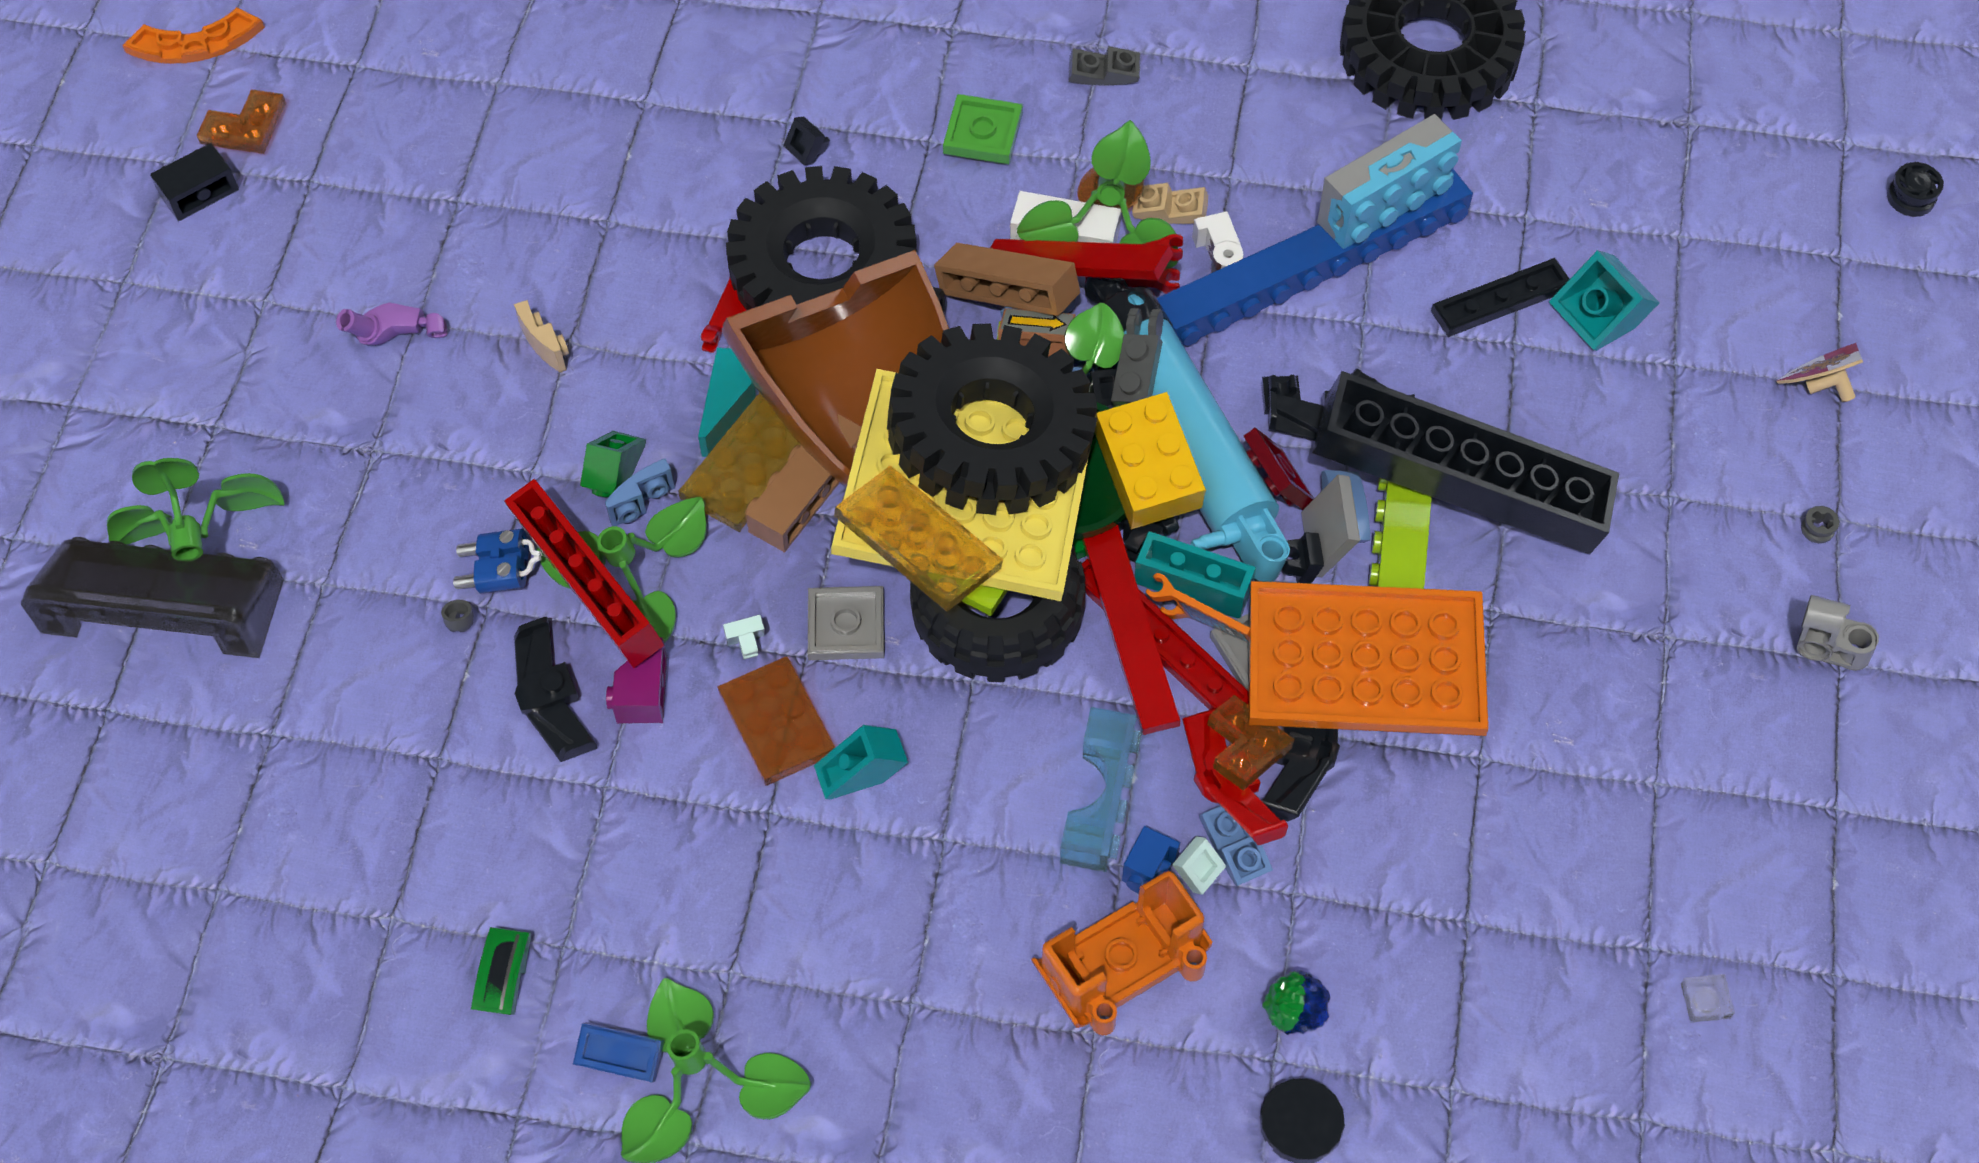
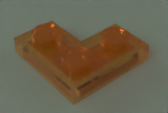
[196,89,286,154]
[1207,695,1295,790]

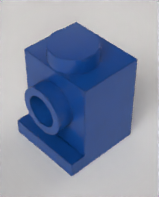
[1122,826,1180,894]

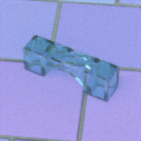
[1060,707,1142,872]

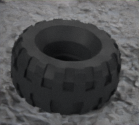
[910,545,1085,682]

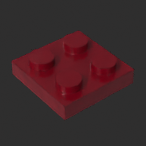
[1243,427,1314,510]

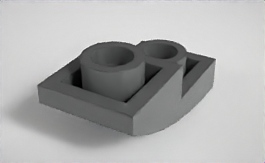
[1068,46,1140,86]

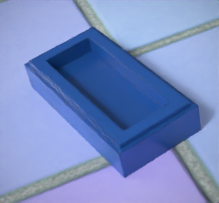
[573,1022,665,1082]

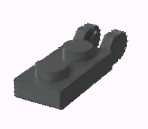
[1111,308,1164,406]

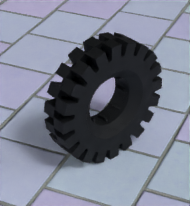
[1340,0,1526,120]
[726,166,917,310]
[887,323,1097,515]

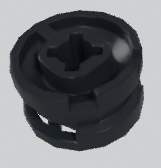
[1887,162,1944,217]

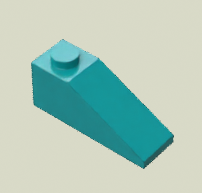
[698,347,759,457]

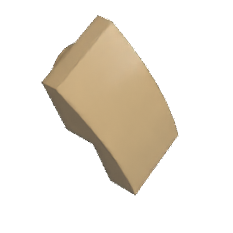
[1132,183,1209,224]
[514,300,569,372]

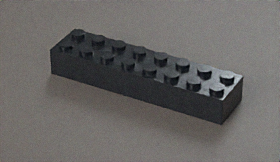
[1312,371,1619,554]

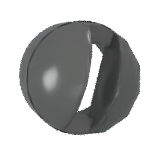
[441,600,474,632]

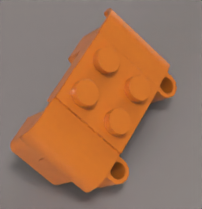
[1031,871,1213,1035]

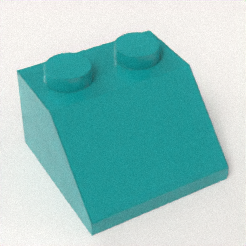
[1549,250,1660,351]

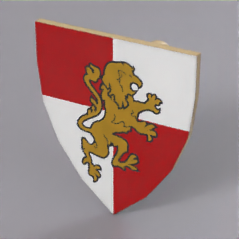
[1777,343,1863,402]

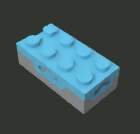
[1317,114,1462,249]

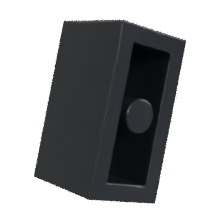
[150,143,239,222]

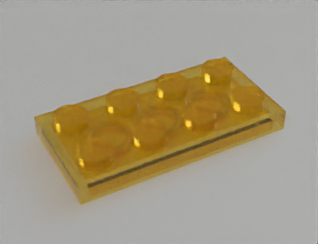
[678,392,801,532]
[834,465,1003,612]

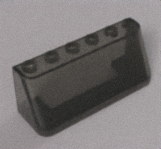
[21,537,284,658]

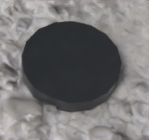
[1260,1079,1345,1163]

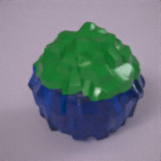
[1263,970,1331,1035]

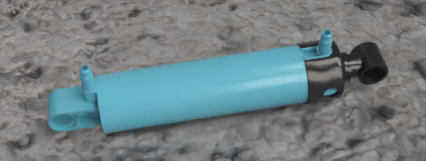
[1084,277,1290,582]

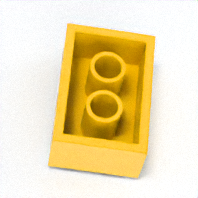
[1095,392,1206,529]

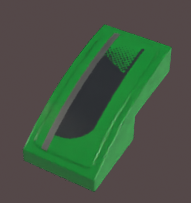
[471,927,531,1015]

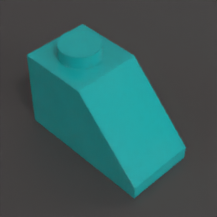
[814,725,908,800]

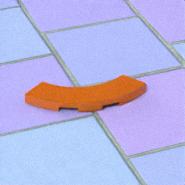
[122,7,265,64]

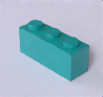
[1135,531,1256,618]

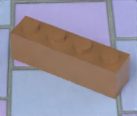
[934,243,1080,316]
[745,414,862,553]

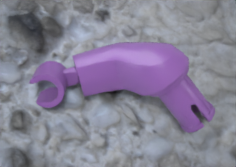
[336,302,447,345]

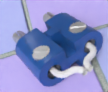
[453,528,542,594]

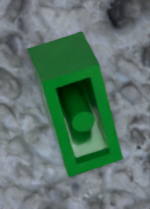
[580,431,646,497]

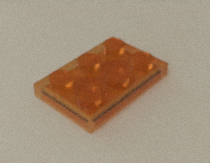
[717,656,835,786]

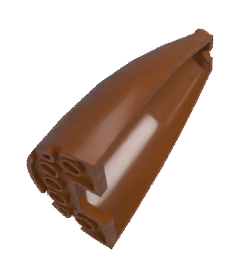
[722,250,949,487]

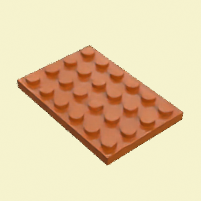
[1249,581,1488,736]

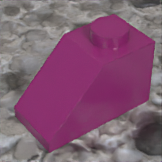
[606,637,667,724]

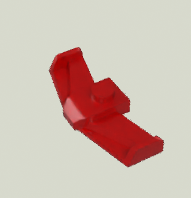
[1182,708,1288,845]

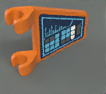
[1146,573,1251,643]

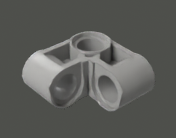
[1797,595,1879,671]

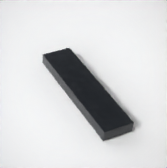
[1431,258,1570,337]

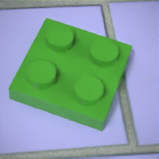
[943,94,1023,164]

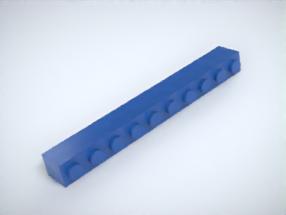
[1157,168,1473,346]

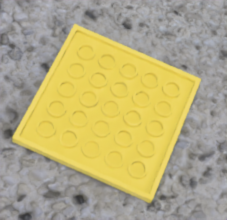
[831,369,1096,601]

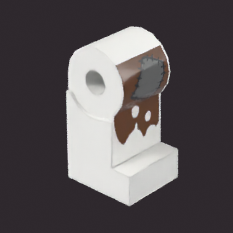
[1192,211,1243,273]

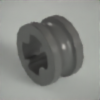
[1801,506,1840,544]

